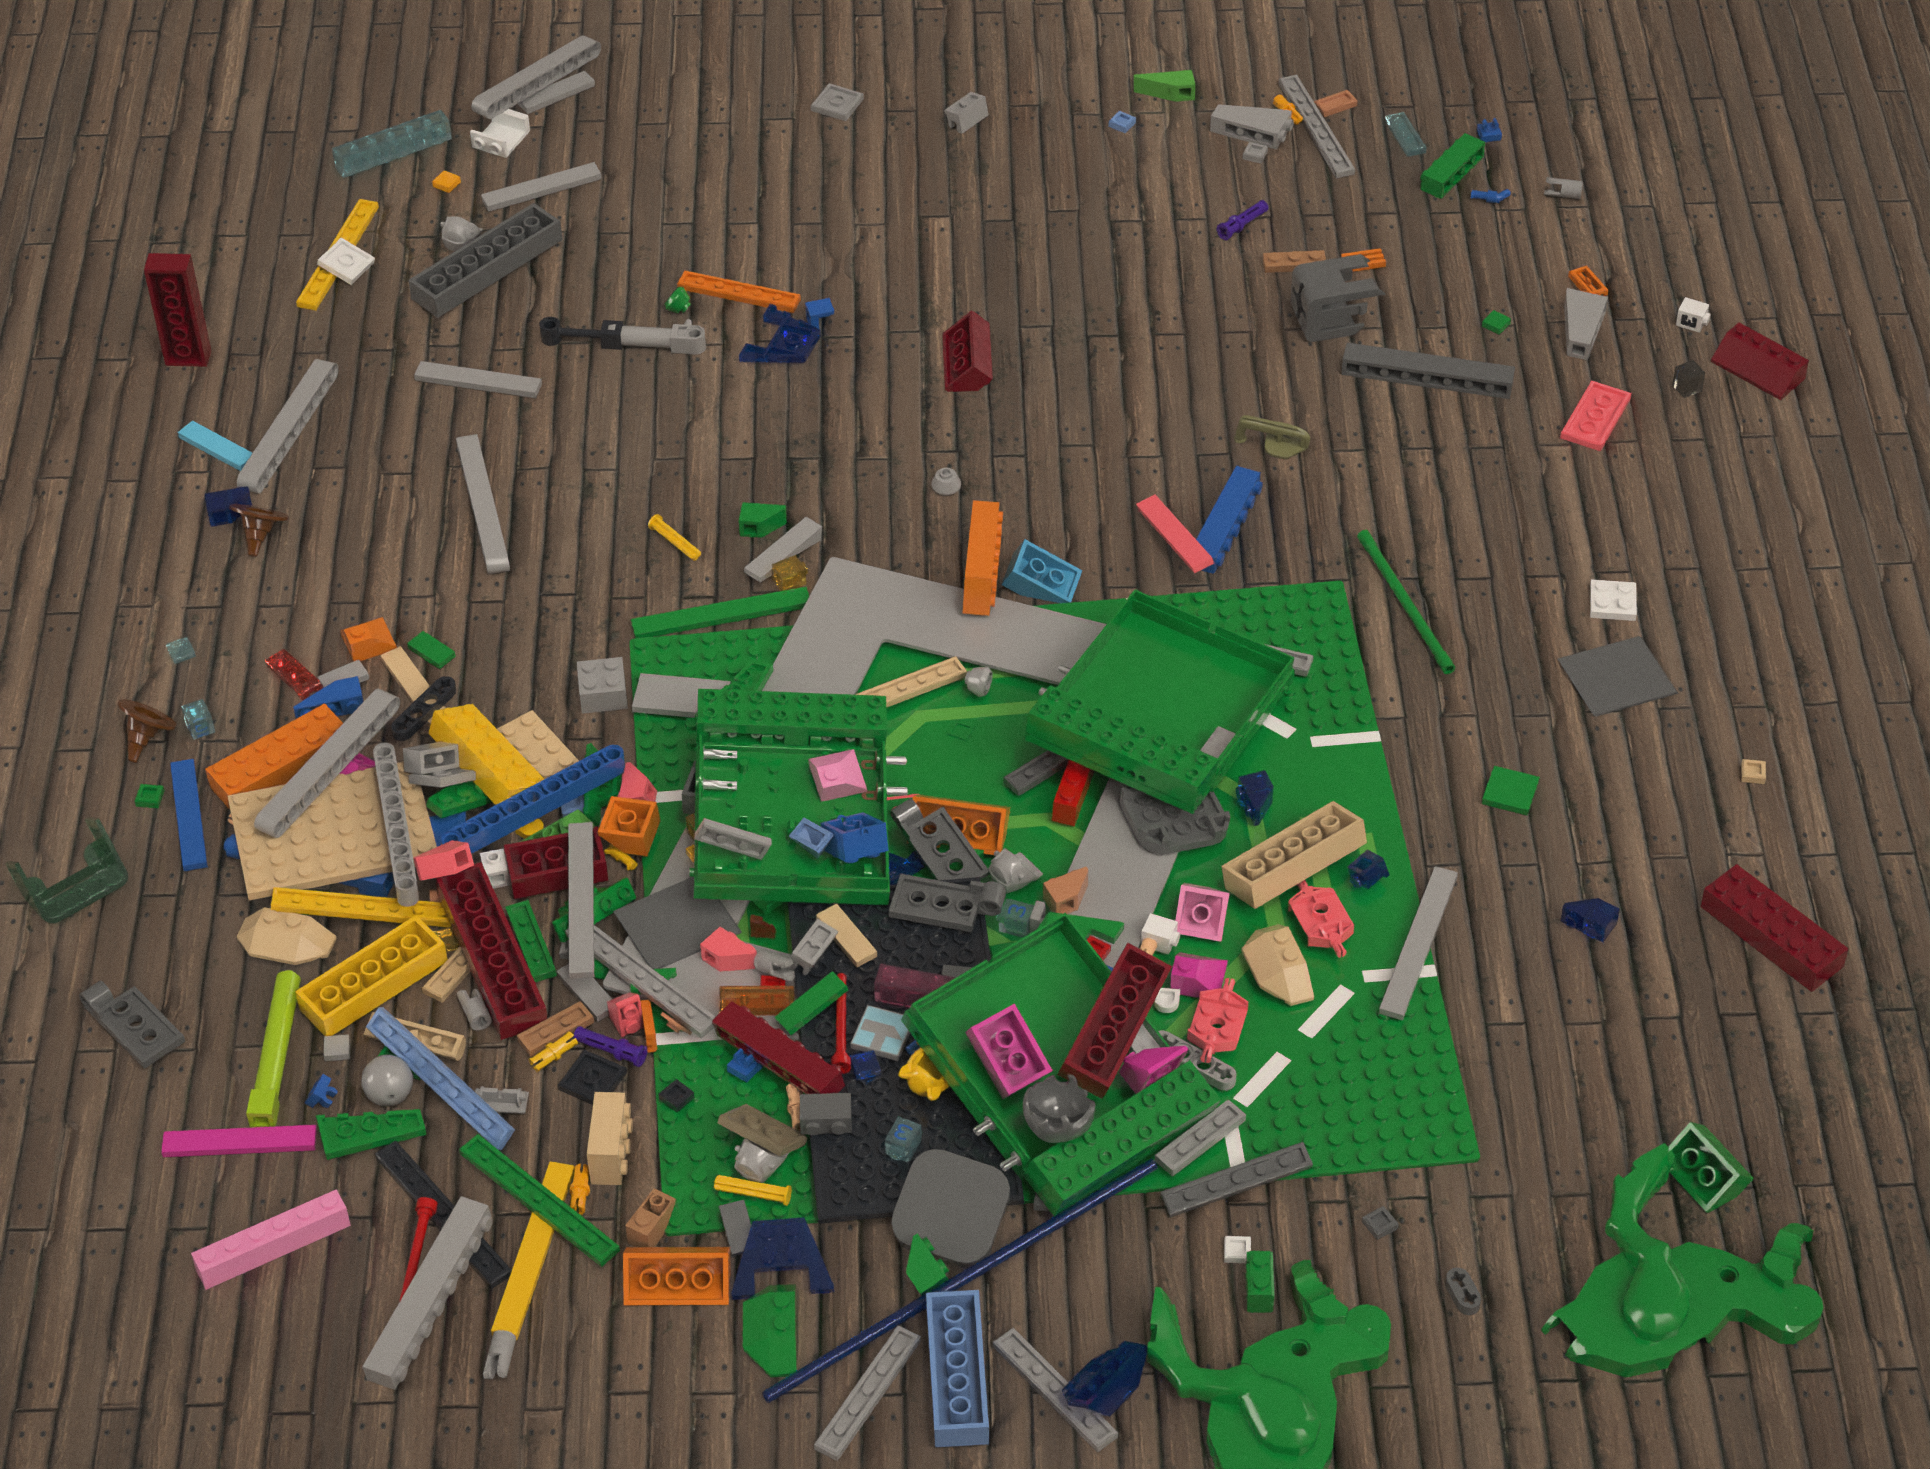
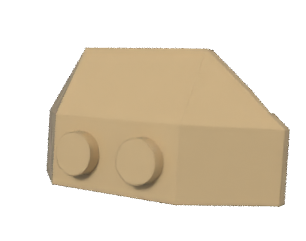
[237,907,337,965]
[1242,924,1314,1006]

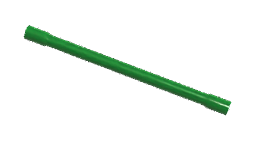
[1357,530,1456,674]

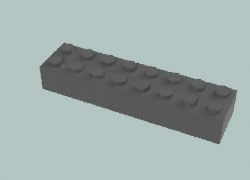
[408,203,563,318]

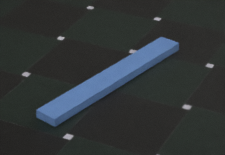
[366,1007,515,1150]

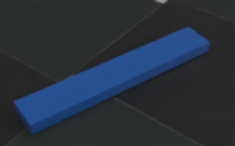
[170,759,208,871]

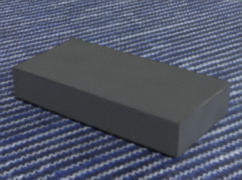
[719,1200,757,1257]

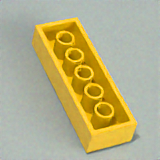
[428,704,544,805]
[295,915,448,1036]

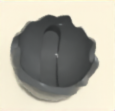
[1023,1075,1096,1143]

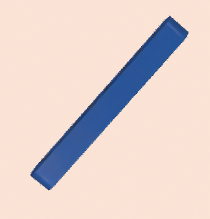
[440,745,625,854]

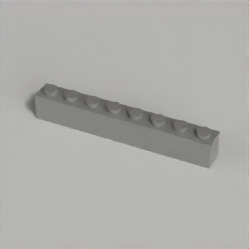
[362,1196,493,1390]

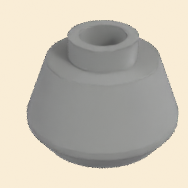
[931,468,961,496]
[965,667,993,697]

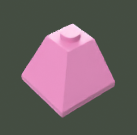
[808,749,867,802]
[1175,883,1230,941]

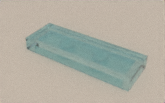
[1385,112,1427,157]

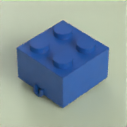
[820,812,888,863]

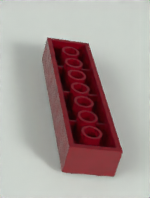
[436,862,547,1040]

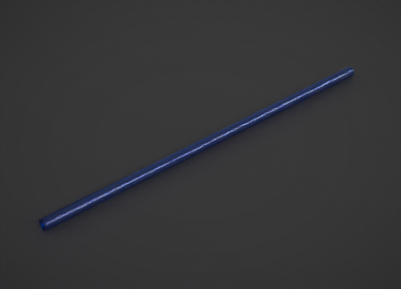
[762,1158,1158,1403]

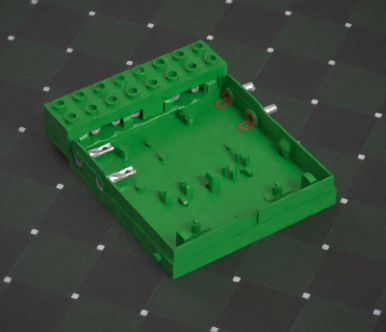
[689,689,908,905]

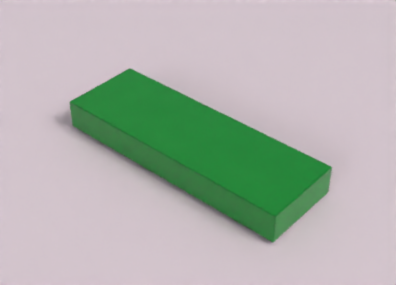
[774,971,848,1036]

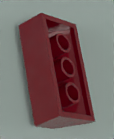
[942,310,993,392]
[1711,322,1809,400]

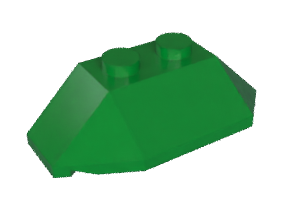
[743,1284,797,1378]

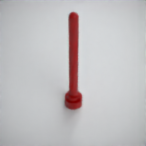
[831,973,851,1074]
[399,1197,438,1302]

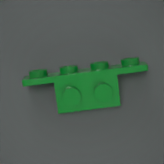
[583,743,622,826]
[552,878,636,942]

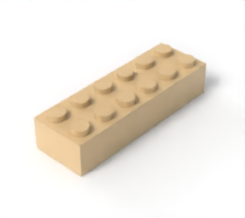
[1221,801,1367,909]

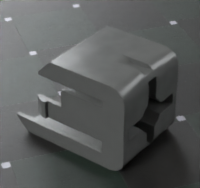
[1290,254,1386,342]

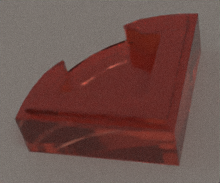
[750,915,776,939]

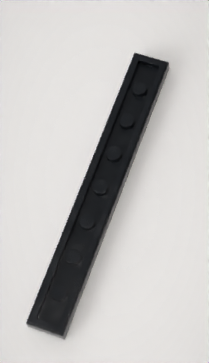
[375,1140,512,1289]

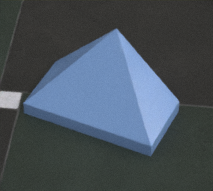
[789,818,834,859]

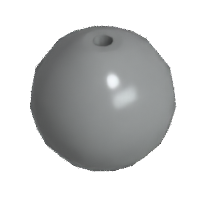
[361,1054,413,1107]

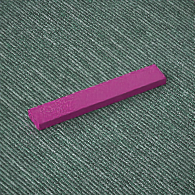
[161,1125,317,1157]

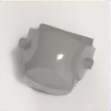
[440,216,482,251]
[988,848,1043,893]
[734,1138,789,1183]

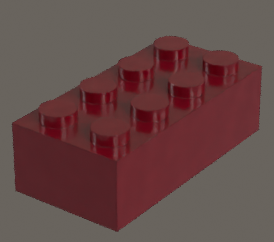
[503,827,609,899]

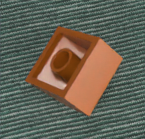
[598,796,661,856]

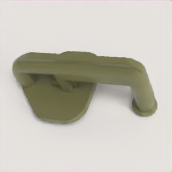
[1234,415,1310,459]

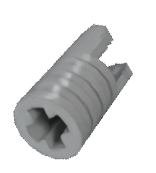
[1544,177,1583,199]
[754,949,795,981]
[457,989,492,1031]
[483,1330,516,1380]

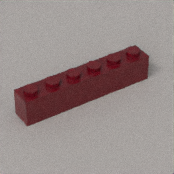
[712,1001,845,1094]

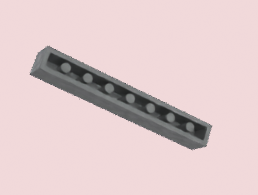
[1342,343,1515,399]

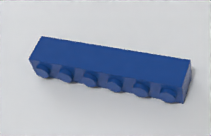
[1196,466,1263,574]

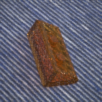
[719,986,795,1016]

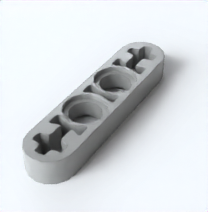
[1158,1031,1236,1090]

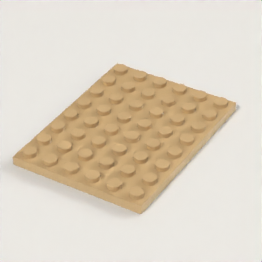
[228,761,437,900]

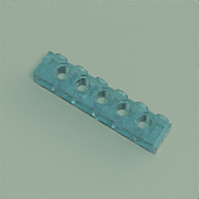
[332,110,452,178]

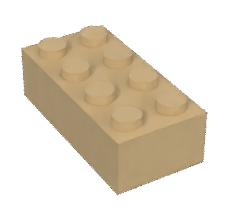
[497,710,579,779]

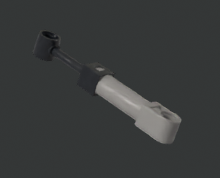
[539,316,706,355]

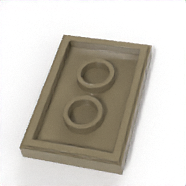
[717,1104,808,1157]

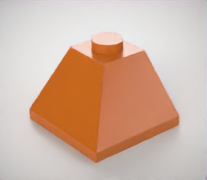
[340,617,397,662]

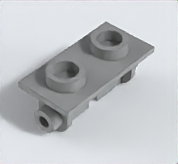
[475,1086,529,1114]

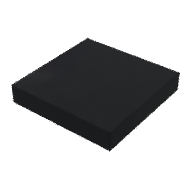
[558,1050,627,1105]

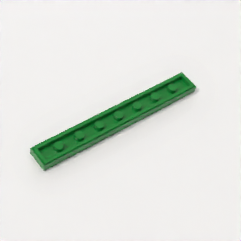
[631,587,809,638]
[459,1134,620,1267]

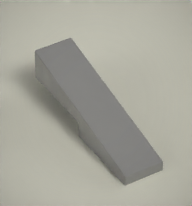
[744,517,822,582]

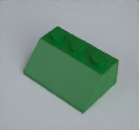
[1668,1122,1754,1213]

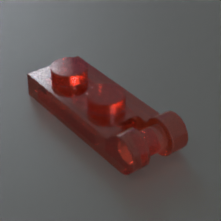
[265,649,322,700]

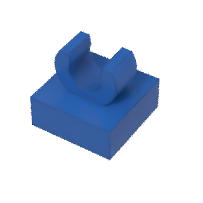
[1477,118,1502,142]
[727,1048,763,1083]
[304,1074,338,1108]

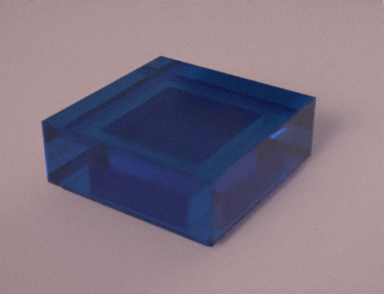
[850,1050,881,1081]

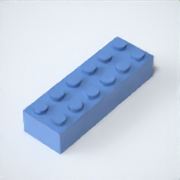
[926,1290,989,1447]

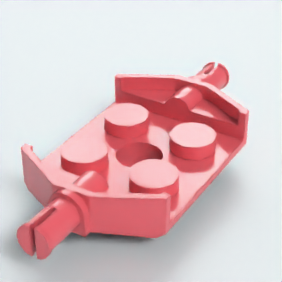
[1288,880,1354,958]
[1187,978,1249,1063]

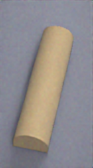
[364,1012,466,1061]

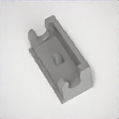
[944,92,989,133]
[789,919,838,975]

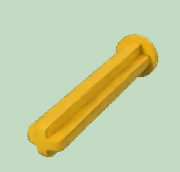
[648,514,701,561]
[714,1175,792,1206]

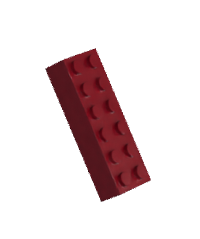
[144,253,211,367]
[1700,864,1849,992]
[1057,942,1172,1099]

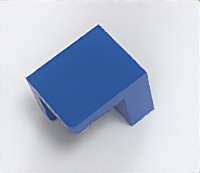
[805,298,834,332]

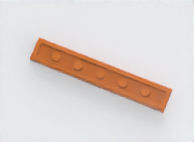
[677,271,801,313]

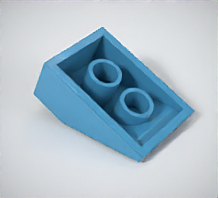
[1001,539,1082,603]

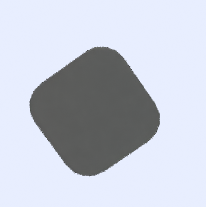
[1119,784,1230,854]
[892,1149,1011,1269]

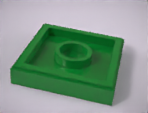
[1482,766,1540,816]

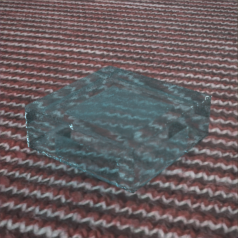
[166,637,196,664]

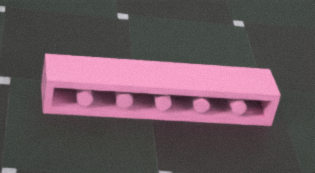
[191,1190,351,1290]

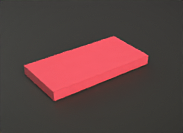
[1560,381,1632,451]

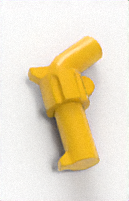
[604,844,638,870]

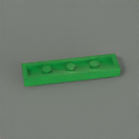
[505,900,557,982]

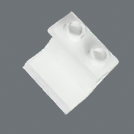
[470,109,530,158]

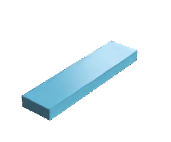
[178,420,252,471]

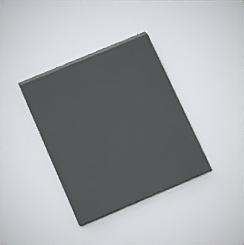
[1558,636,1679,717]
[613,877,742,969]

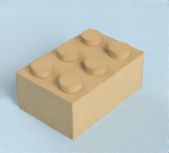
[587,1092,633,1185]

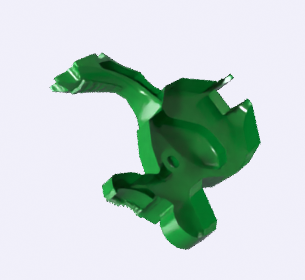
[1541,1143,1824,1378]
[1147,1259,1391,1469]

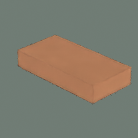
[1314,90,1358,118]

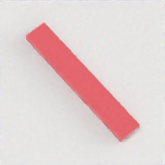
[1136,495,1214,573]

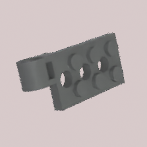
[890,798,989,881]
[889,874,1007,932]
[79,980,185,1069]

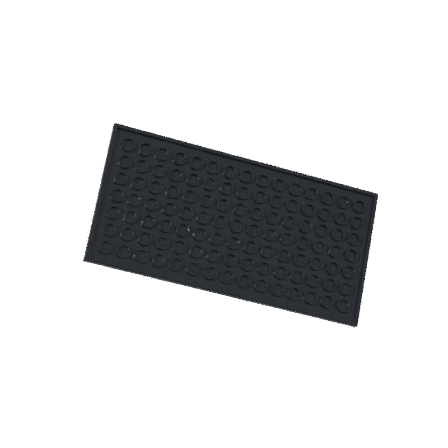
[788,877,1024,1224]

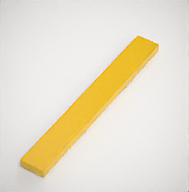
[296,199,379,311]
[271,887,452,928]
[491,1161,575,1340]

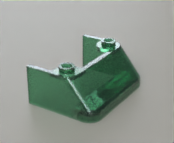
[5,817,128,923]

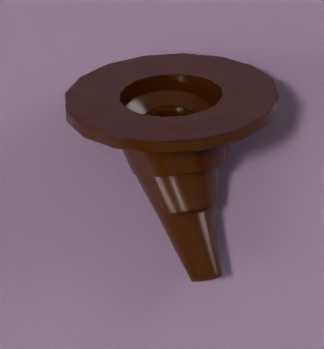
[230,504,289,557]
[117,699,177,763]

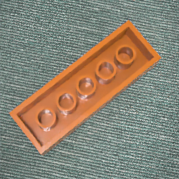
[962,500,1003,616]
[205,703,343,810]

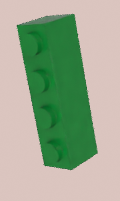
[1420,133,1485,199]

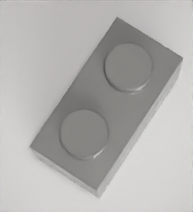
[403,742,459,774]

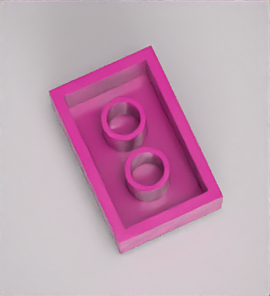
[965,1004,1053,1099]

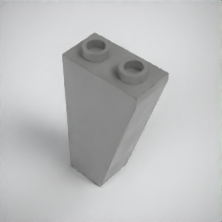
[1210,104,1294,150]
[1564,288,1608,360]

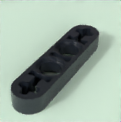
[391,676,456,741]

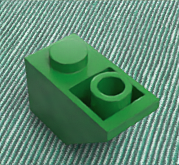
[739,502,787,538]
[906,1233,949,1298]

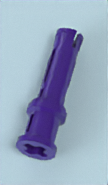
[1216,200,1268,240]
[573,1026,647,1067]

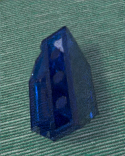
[1062,1341,1147,1417]

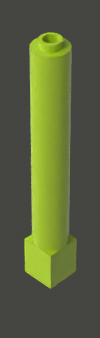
[246,970,301,1128]

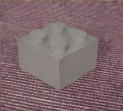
[577,657,628,714]

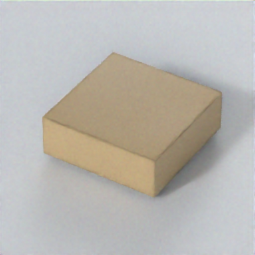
[1741,759,1766,784]

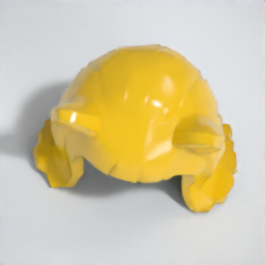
[898,1042,950,1101]

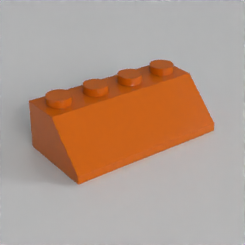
[907,794,1010,855]
[623,1247,731,1305]

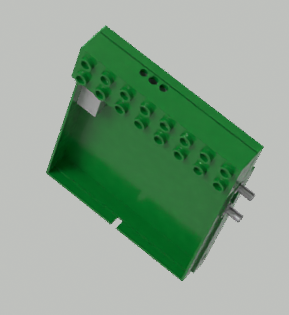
[1025,589,1295,814]
[901,913,1221,1216]

